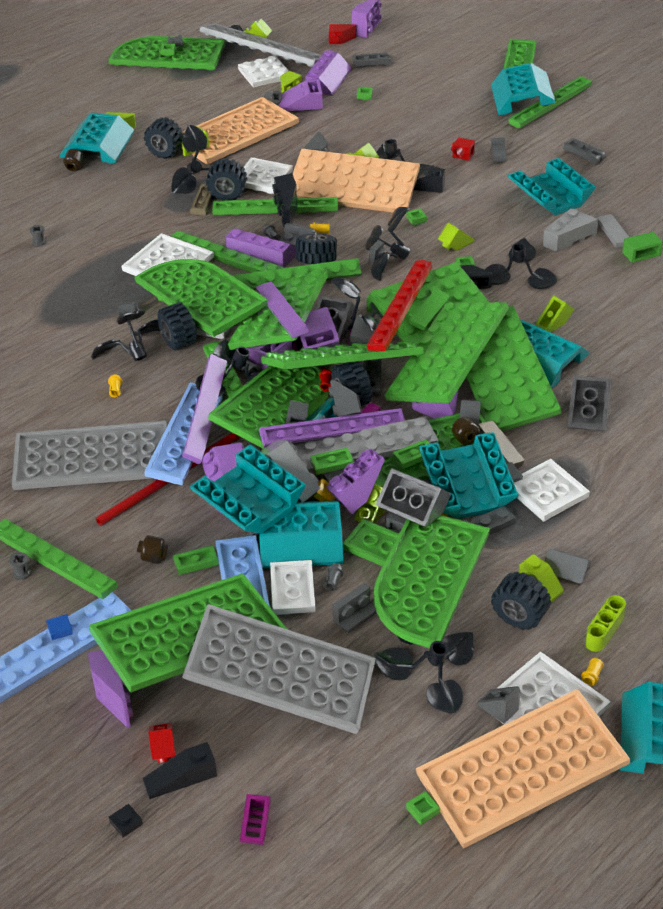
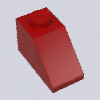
[329,24,356,44]
[148,723,175,763]

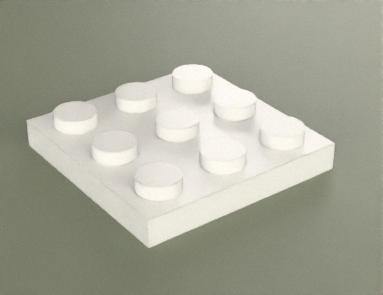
[238,56,288,88]
[244,157,293,194]
[514,459,590,522]

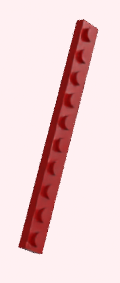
[367,260,432,352]

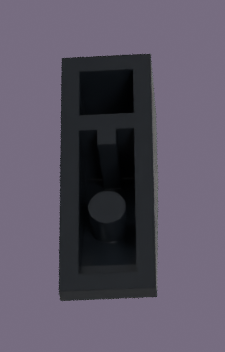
[414,167,445,193]
[143,742,217,799]

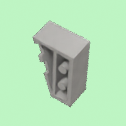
[543,209,598,252]
[261,440,320,502]

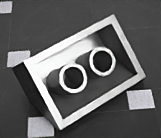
[376,468,451,527]

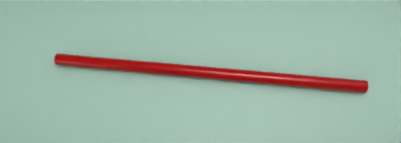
[96,432,241,526]

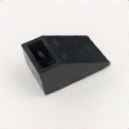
[272,173,298,227]

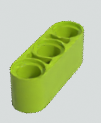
[585,595,626,652]

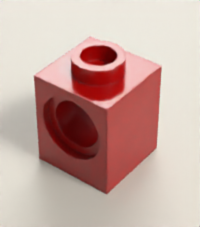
[451,137,475,161]

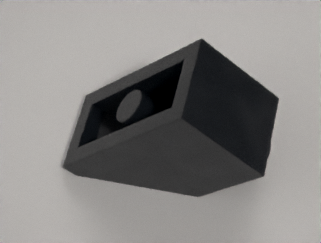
[461,264,492,289]

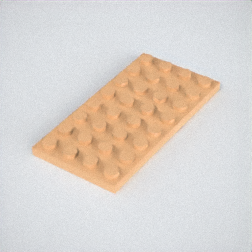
[181,97,299,164]
[293,149,420,213]
[416,689,630,849]

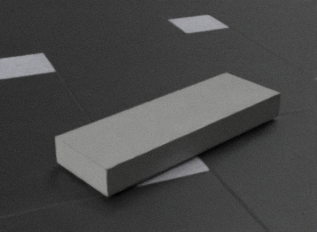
[597,214,629,248]

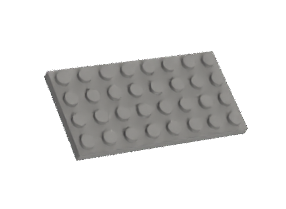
[12,421,167,490]
[182,604,376,734]

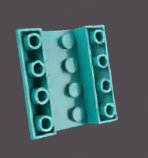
[491,63,555,115]
[59,113,134,164]
[508,158,596,216]
[520,320,589,388]
[419,432,518,519]
[190,444,305,534]
[259,500,344,569]
[620,682,663,773]

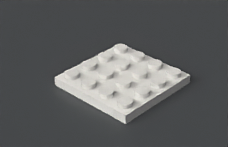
[122,233,214,276]
[497,652,611,725]

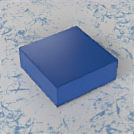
[46,614,73,640]

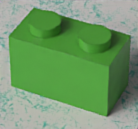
[622,232,663,263]

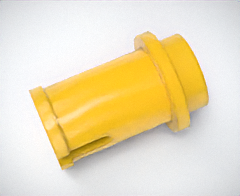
[310,222,330,234]
[108,374,123,398]
[581,658,604,687]

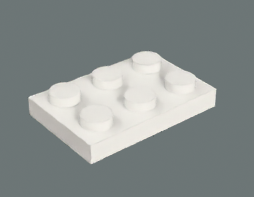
[270,560,315,615]

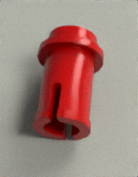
[319,369,331,392]

